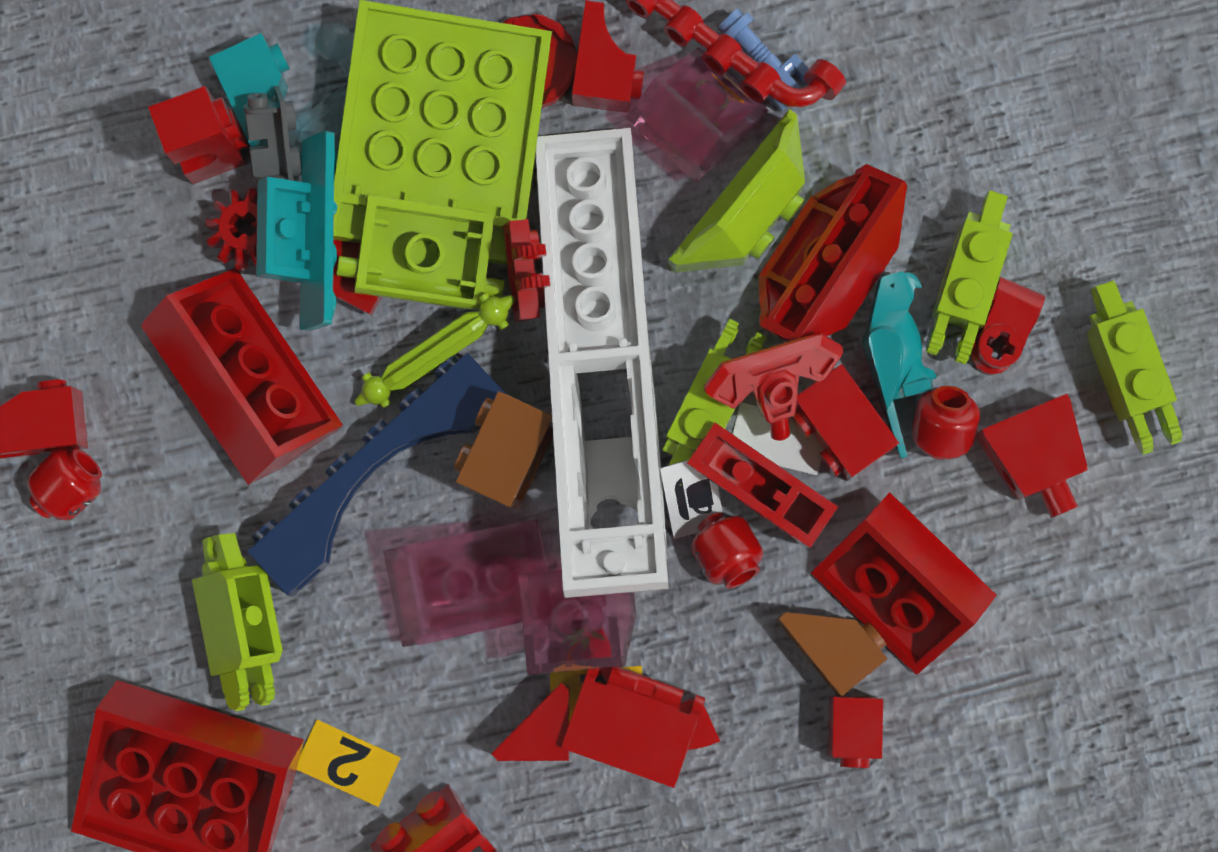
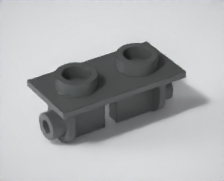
[243,86,301,184]

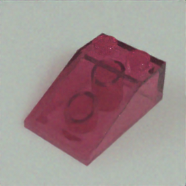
[383,519,557,647]

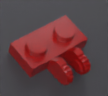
[502,219,550,322]

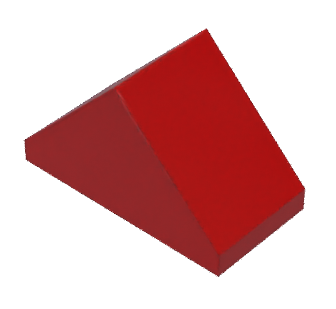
[491,681,570,761]

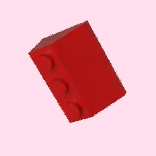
[811,492,997,675]

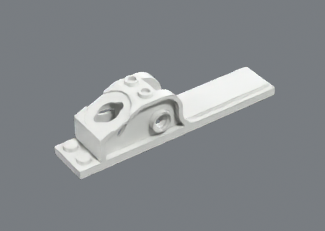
[536,128,669,598]

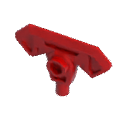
[704,332,843,441]

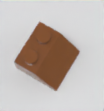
[453,391,553,510]

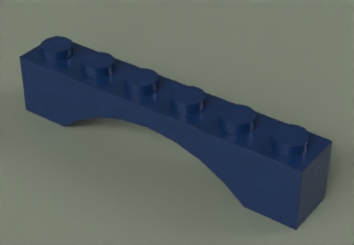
[247,353,506,597]

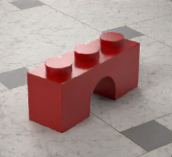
[148,86,249,184]

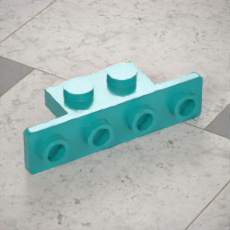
[256,131,338,331]

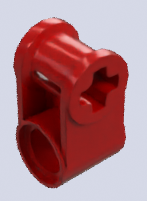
[970,277,1046,375]

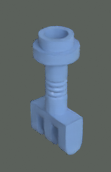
[717,8,809,112]

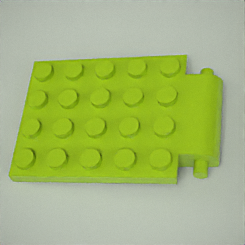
[333,0,552,311]

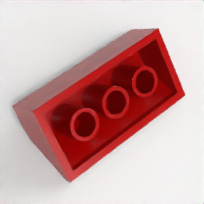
[140,268,343,485]

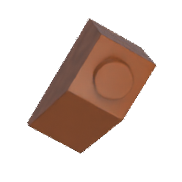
[776,612,888,697]

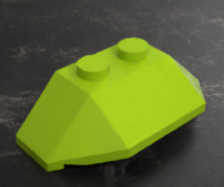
[668,109,805,273]

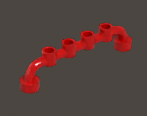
[626,0,846,108]

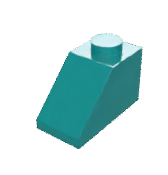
[209,33,290,147]

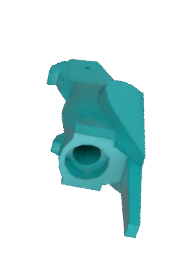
[862,271,937,458]

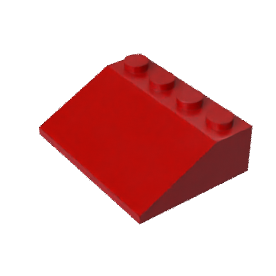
[71,680,304,852]

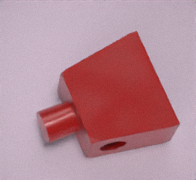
[975,393,1088,518]

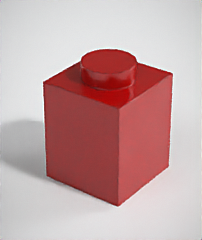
[828,696,883,768]

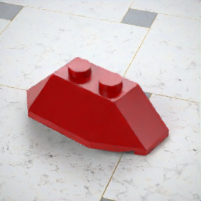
[759,164,907,342]

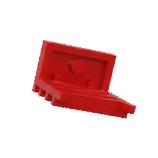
[370,784,498,852]

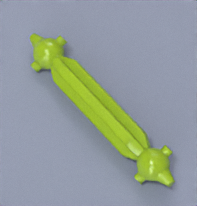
[355,292,516,409]

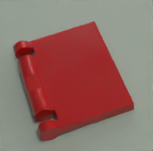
[561,658,706,788]

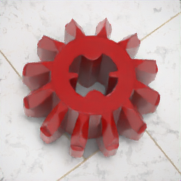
[205,188,258,271]

